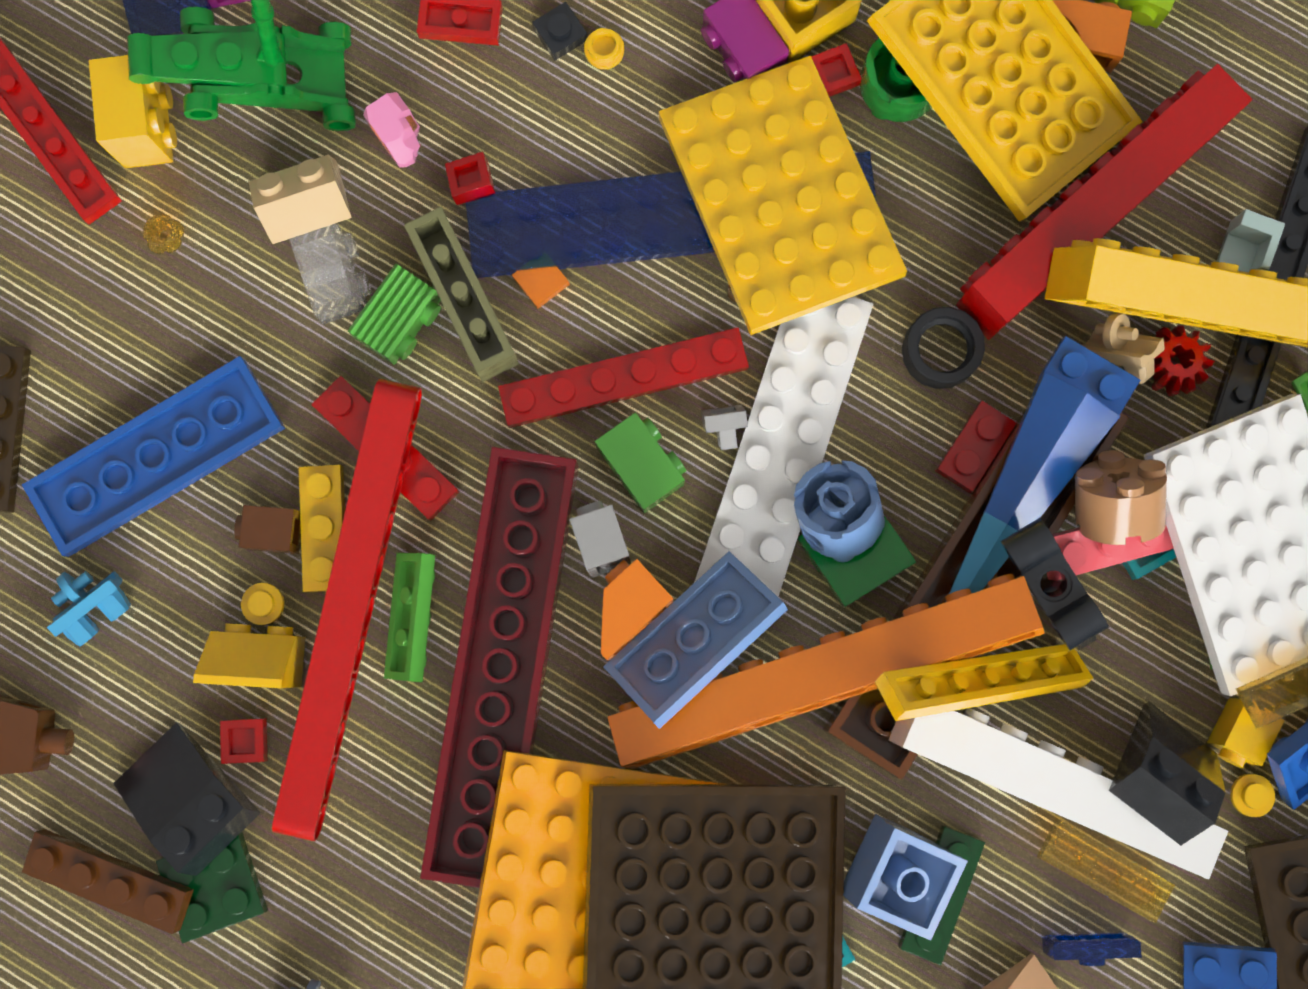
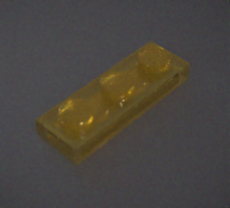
[1036,819,1175,924]

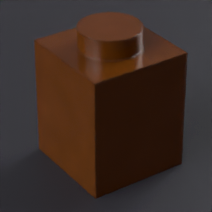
[234,505,301,554]

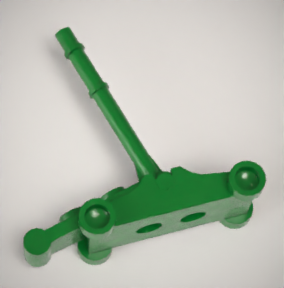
[127,0,356,131]

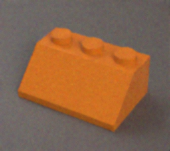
[601,559,674,661]

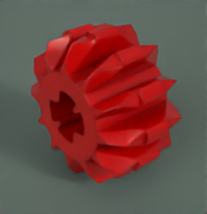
[1152,325,1215,397]

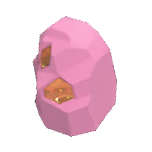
[363,92,420,168]

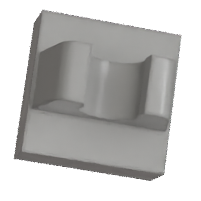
[701,405,748,450]

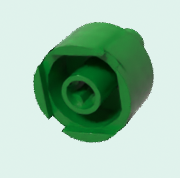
[860,37,932,122]

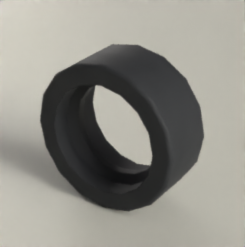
[902,307,985,389]

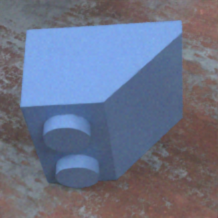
[843,814,968,940]

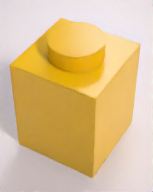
[1207,698,1285,768]

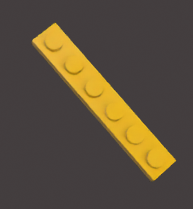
[875,644,1093,721]

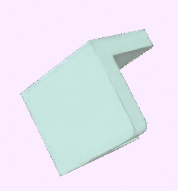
[1216,209,1285,273]

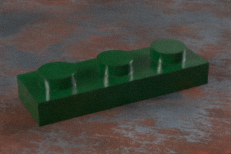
[898,825,985,965]

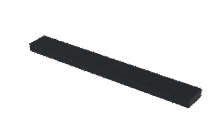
[1206,127,1308,428]

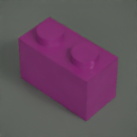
[701,0,789,83]

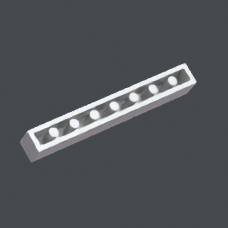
[889,708,1228,879]

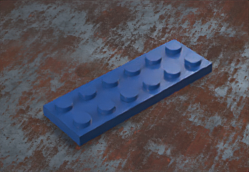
[22,356,285,557]

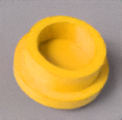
[584,28,624,69]
[241,583,284,625]
[1230,774,1275,817]

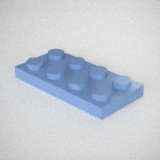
[603,551,788,729]

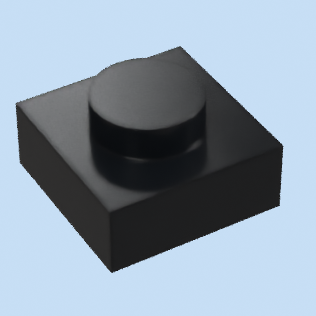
[532,1,588,61]

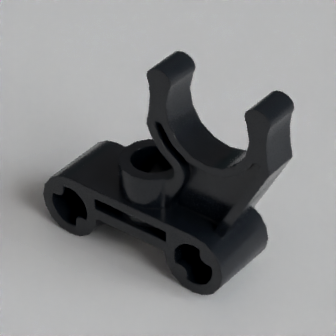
[1000,518,1109,651]

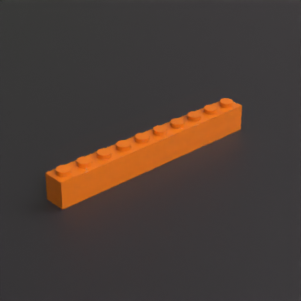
[607,574,1044,769]

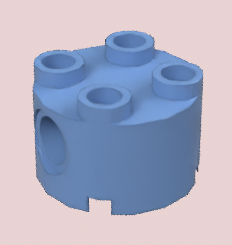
[794,460,885,562]

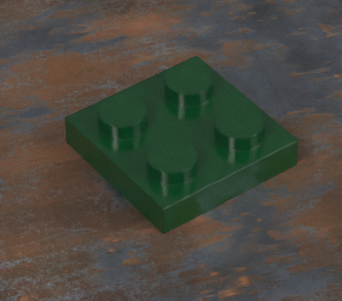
[156,832,268,944]

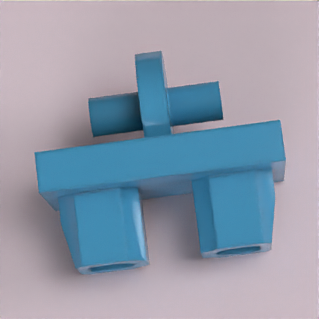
[47,571,131,647]

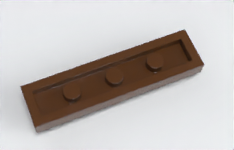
[22,829,194,934]

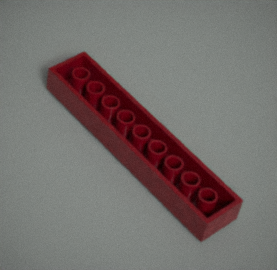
[420,447,579,888]

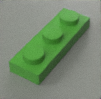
[384,553,435,682]

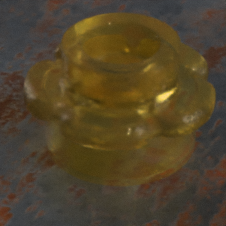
[143,214,184,254]

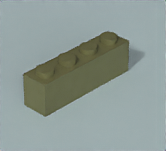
[404,207,519,382]

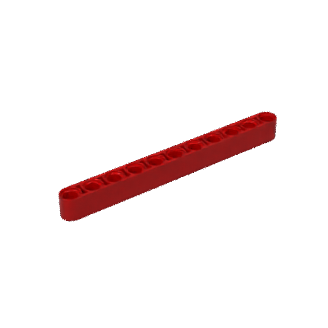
[272,378,422,842]

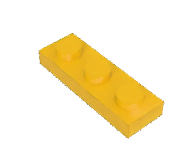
[299,465,345,593]

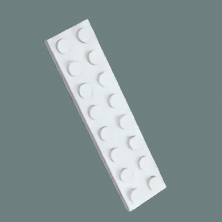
[694,297,873,597]

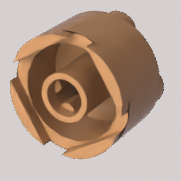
[1075,450,1167,545]

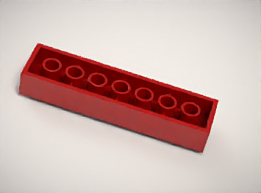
[956,63,1253,340]

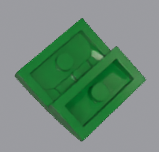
[797,516,916,608]

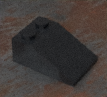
[1108,701,1226,846]
[113,722,261,876]

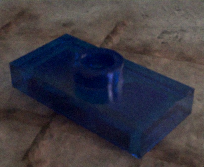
[1042,933,1142,966]

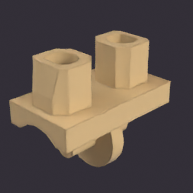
[1080,313,1165,384]

